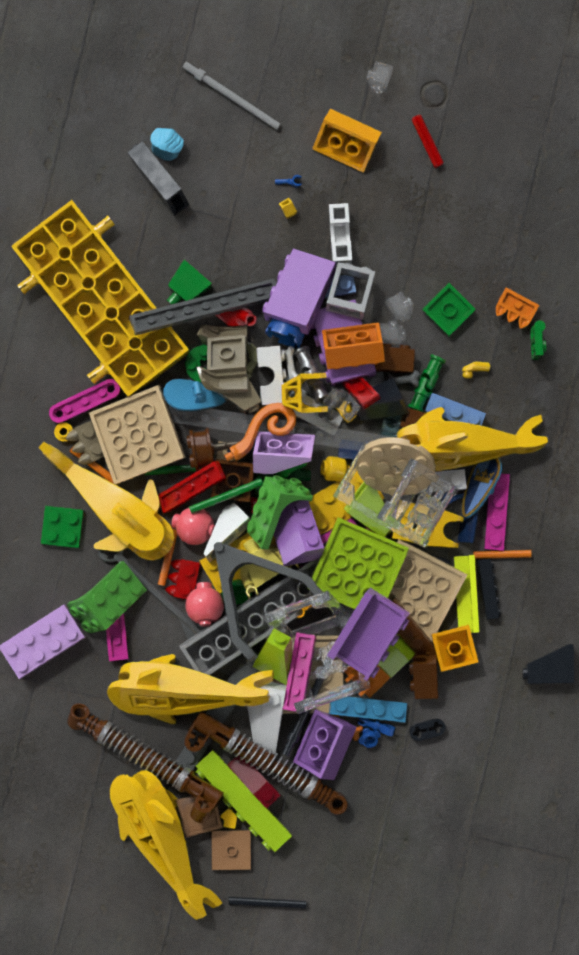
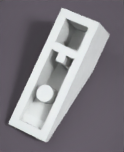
[204,503,250,562]

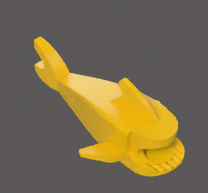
[397,407,548,472]
[38,442,174,561]
[107,654,274,724]
[110,770,222,920]

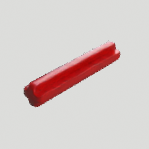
[412,115,444,168]

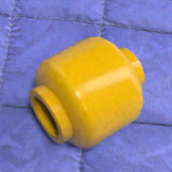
[320,456,350,482]

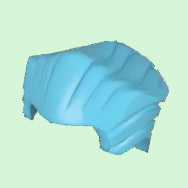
[151,128,184,161]

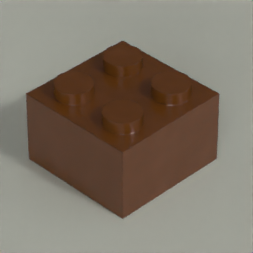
[211,459,254,503]

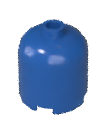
[265,318,305,348]

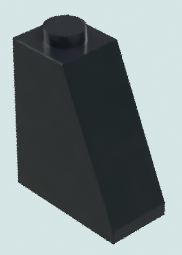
[351,378,409,421]
[522,644,574,684]

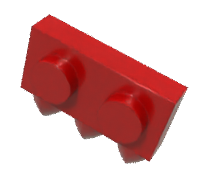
[165,559,200,599]

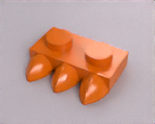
[496,288,539,329]

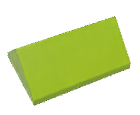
[378,634,415,678]

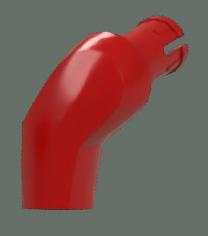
[215,307,257,326]

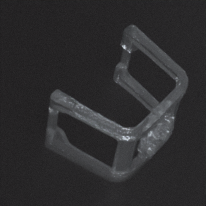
[333,439,459,548]
[265,591,370,714]

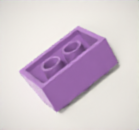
[274,500,324,566]
[293,709,356,780]

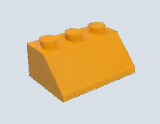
[312,109,382,173]

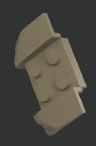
[197,324,248,393]

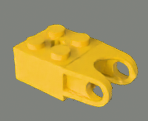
[391,500,464,548]

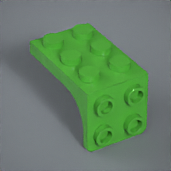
[247,476,313,550]
[67,561,147,633]

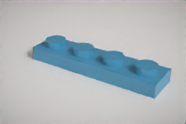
[329,695,407,722]

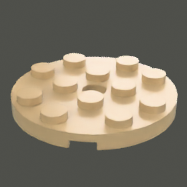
[357,437,436,496]

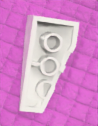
[247,682,287,754]

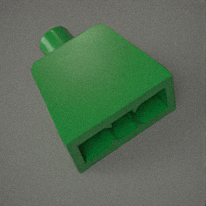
[166,259,212,305]

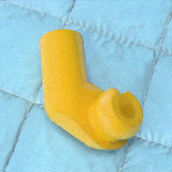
[462,362,490,378]

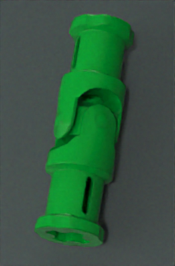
[407,354,446,412]

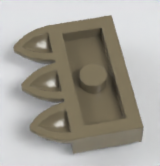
[66,421,104,465]

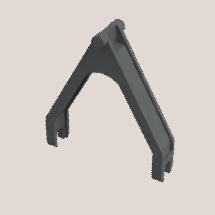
[213,542,328,662]

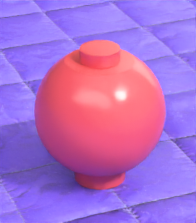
[171,508,215,545]
[185,582,224,627]

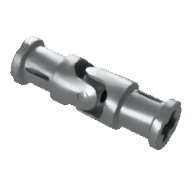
[294,346,331,404]

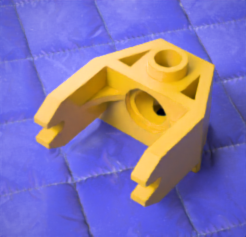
[281,373,328,413]

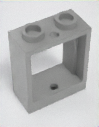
[326,262,375,320]

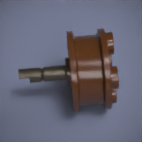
[186,427,238,472]

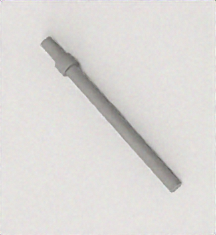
[182,61,281,130]

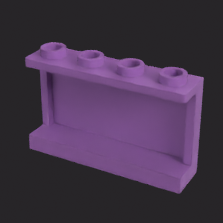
[262,249,336,335]
[311,300,376,386]
[327,587,410,681]

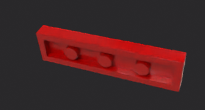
[158,461,226,513]

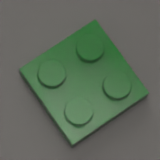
[422,283,476,337]
[41,506,84,548]

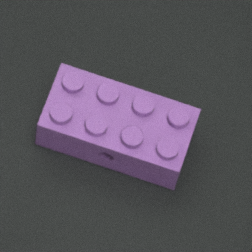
[0,605,86,679]

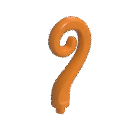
[224,403,296,462]

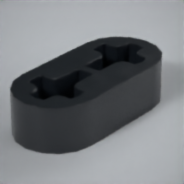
[409,718,446,741]

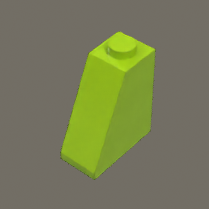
[344,482,395,537]
[252,628,293,685]

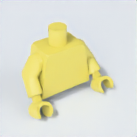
[240,538,300,599]

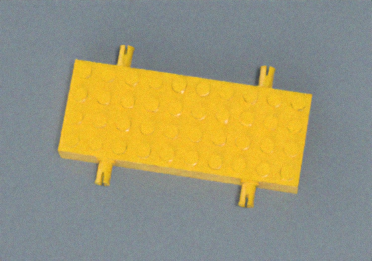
[11,200,190,397]

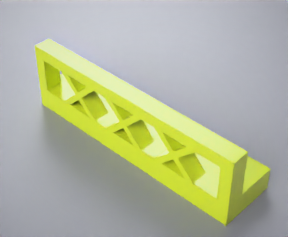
[454,555,479,633]

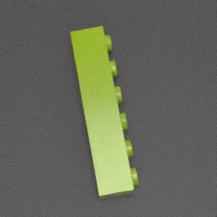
[196,750,292,852]

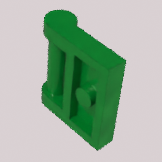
[530,320,546,360]

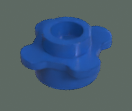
[358,728,381,748]

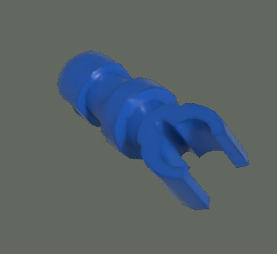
[357,717,395,736]

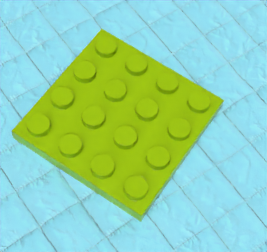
[307,517,409,609]

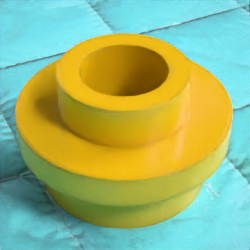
[54,422,73,442]

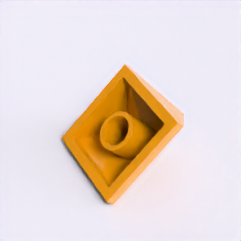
[431,625,478,672]

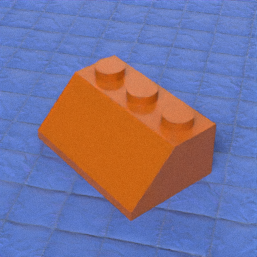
[322,322,385,369]

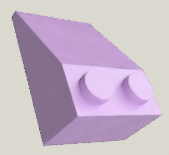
[253,431,315,474]

